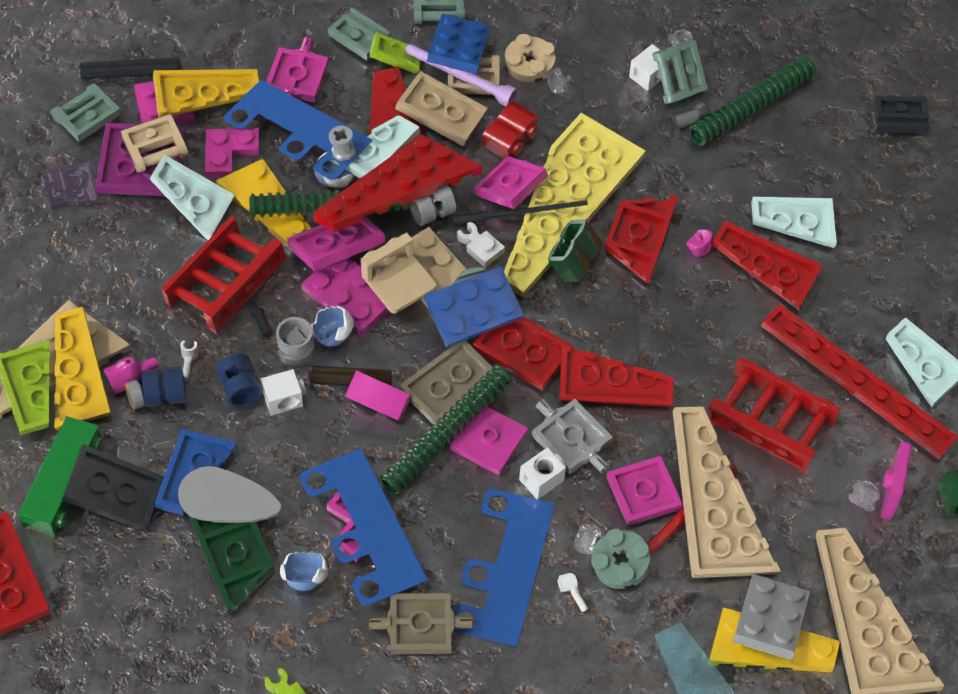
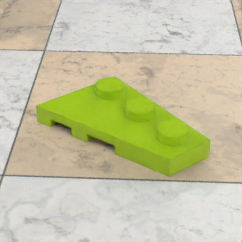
[0,340,50,435]

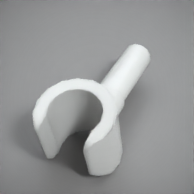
[181,340,198,381]
[558,573,589,612]

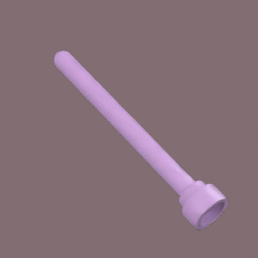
[406,44,518,107]

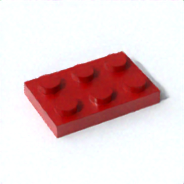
[473,317,573,391]

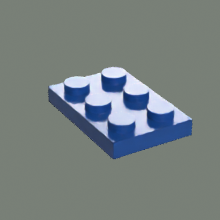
[427,14,491,74]
[424,266,524,348]

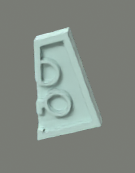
[329,115,420,178]
[150,155,235,240]
[751,197,837,248]
[886,318,958,408]

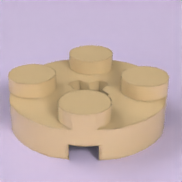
[504,34,556,83]

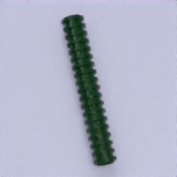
[690,56,816,146]
[249,189,409,218]
[380,364,512,494]

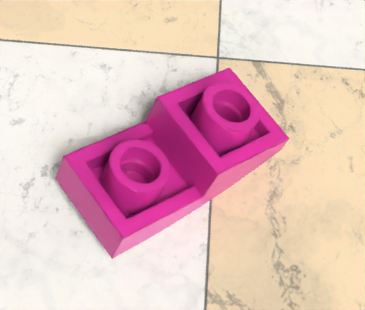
[345,370,412,421]

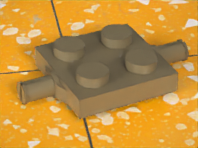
[369,593,472,654]

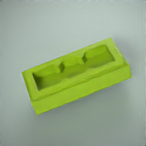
[369,32,421,74]

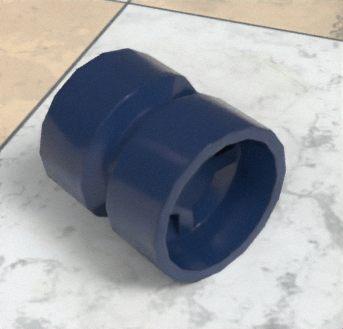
[215,353,263,407]
[142,366,186,407]

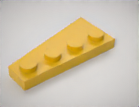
[216,159,311,251]
[54,307,112,431]
[708,607,840,673]

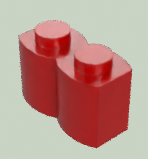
[482,101,539,159]

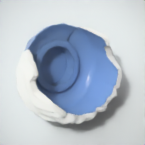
[314,152,354,188]
[311,306,354,347]
[280,551,329,591]

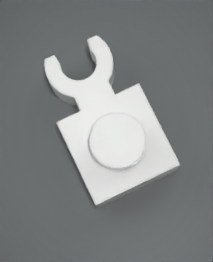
[457,222,505,268]

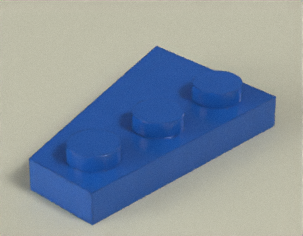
[155,429,237,516]

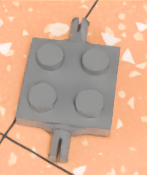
[532,399,613,475]

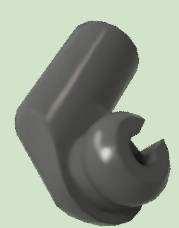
[675,102,711,128]

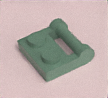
[413,0,465,24]
[652,40,708,104]
[51,83,121,142]

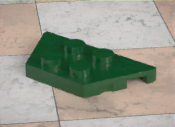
[189,516,275,615]

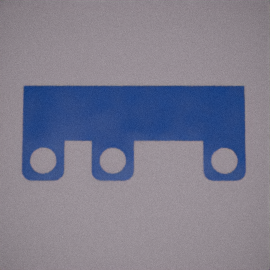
[224,79,373,180]
[300,449,428,606]
[452,489,555,647]

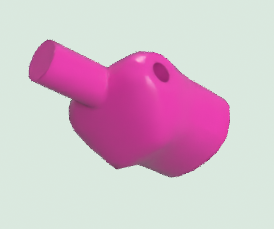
[103,357,159,395]

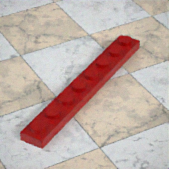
[761,304,958,460]

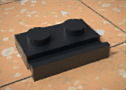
[874,96,930,134]

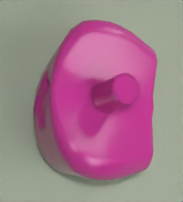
[686,229,713,257]

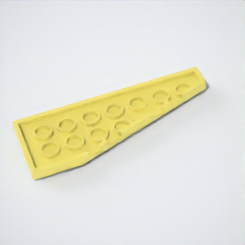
[504,113,646,298]

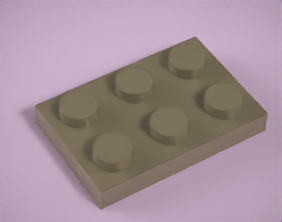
[399,340,492,425]

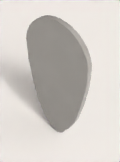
[178,466,281,523]

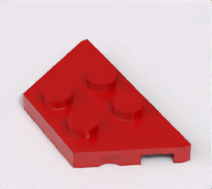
[605,195,678,283]

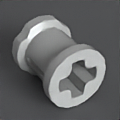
[329,126,356,161]

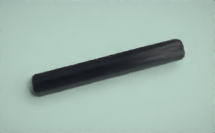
[78,58,181,78]

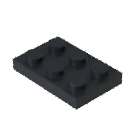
[61,444,164,531]

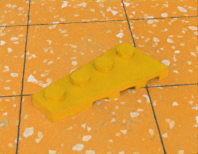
[153,69,259,118]

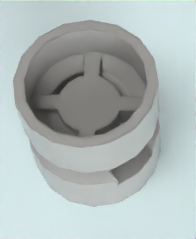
[409,184,456,226]
[276,317,314,368]

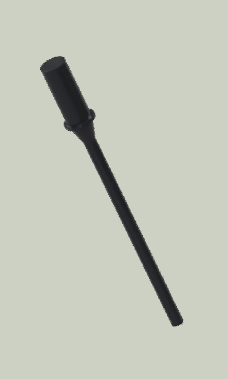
[454,200,588,226]
[225,245,273,338]

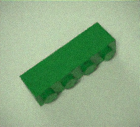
[18,416,104,537]

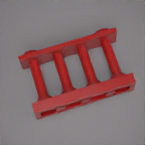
[162,216,286,334]
[707,357,841,473]

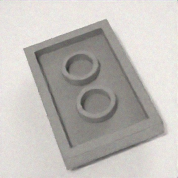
[733,574,810,660]

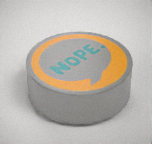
[125,380,145,410]

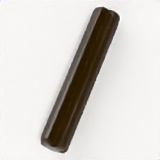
[309,366,392,385]

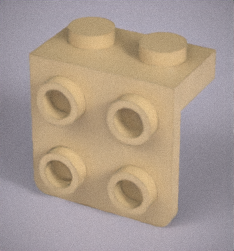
[361,233,436,313]

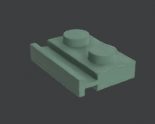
[328,7,391,60]

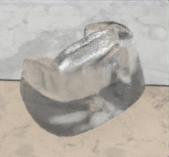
[547,68,572,94]
[574,523,602,554]

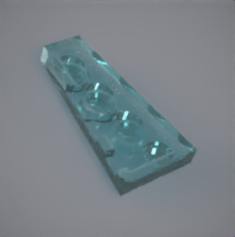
[654,623,735,694]

